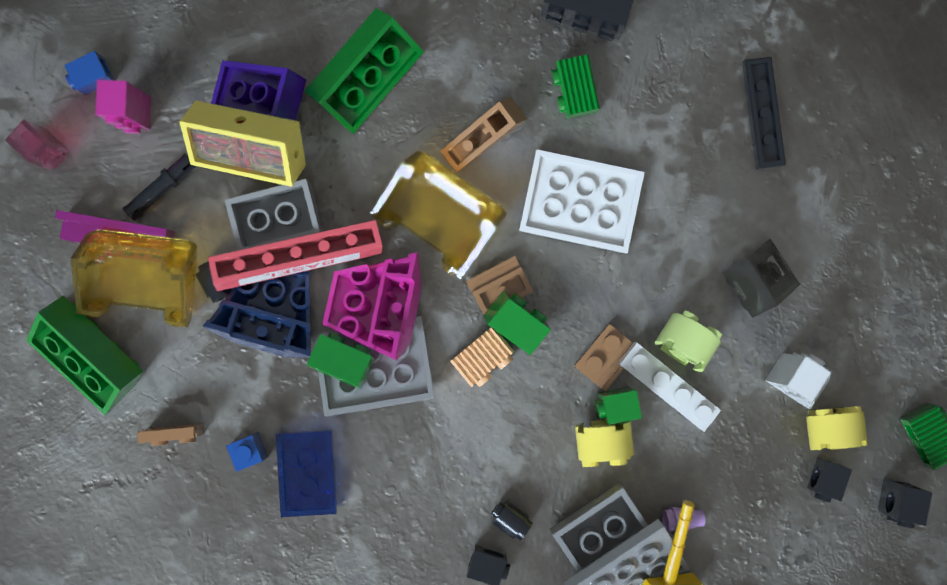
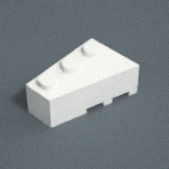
[765,352,831,410]

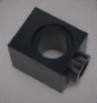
[807,457,852,503]
[467,545,510,585]

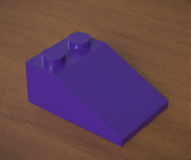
[211,60,307,121]

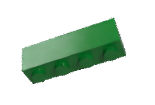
[304,8,424,134]
[26,296,143,416]

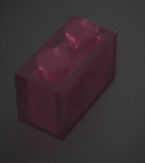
[5,119,69,170]

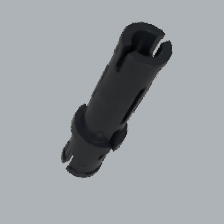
[122,153,197,221]

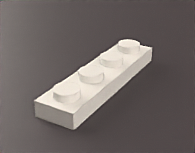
[618,342,721,432]

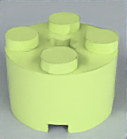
[655,311,722,372]

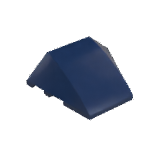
[202,271,311,358]

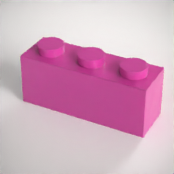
[96,80,151,134]

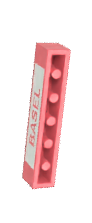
[208,220,383,291]

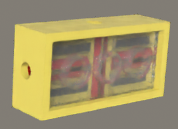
[179,100,306,187]

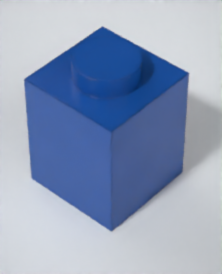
[64,51,114,95]
[226,432,268,472]

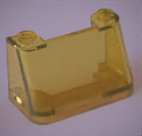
[370,151,506,279]
[70,230,197,327]

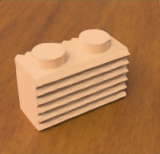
[450,327,514,387]

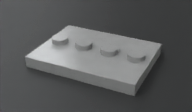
[313,316,435,417]
[563,519,690,585]

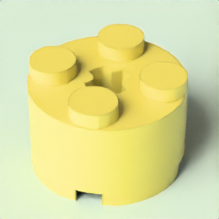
[806,406,868,450]
[575,420,634,467]

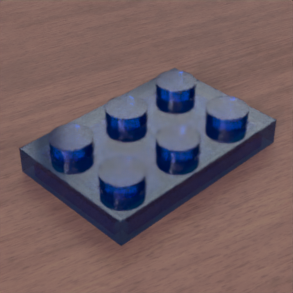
[276,430,337,517]

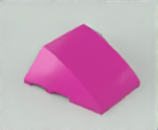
[322,252,421,361]

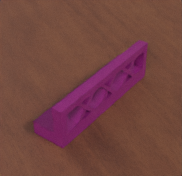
[55,210,176,258]

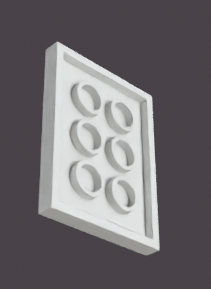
[519,149,645,254]

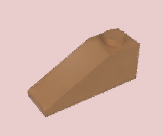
[441,97,527,173]

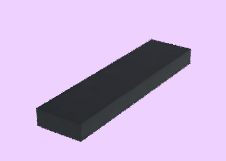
[742,56,786,170]

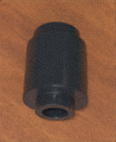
[195,261,232,303]
[490,500,533,541]

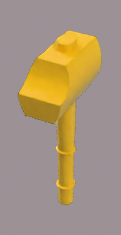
[642,500,703,585]

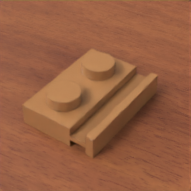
[466,256,533,315]
[574,324,633,391]
[137,423,204,446]

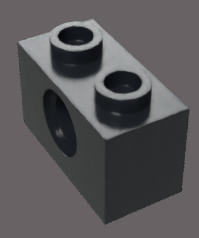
[877,478,933,529]

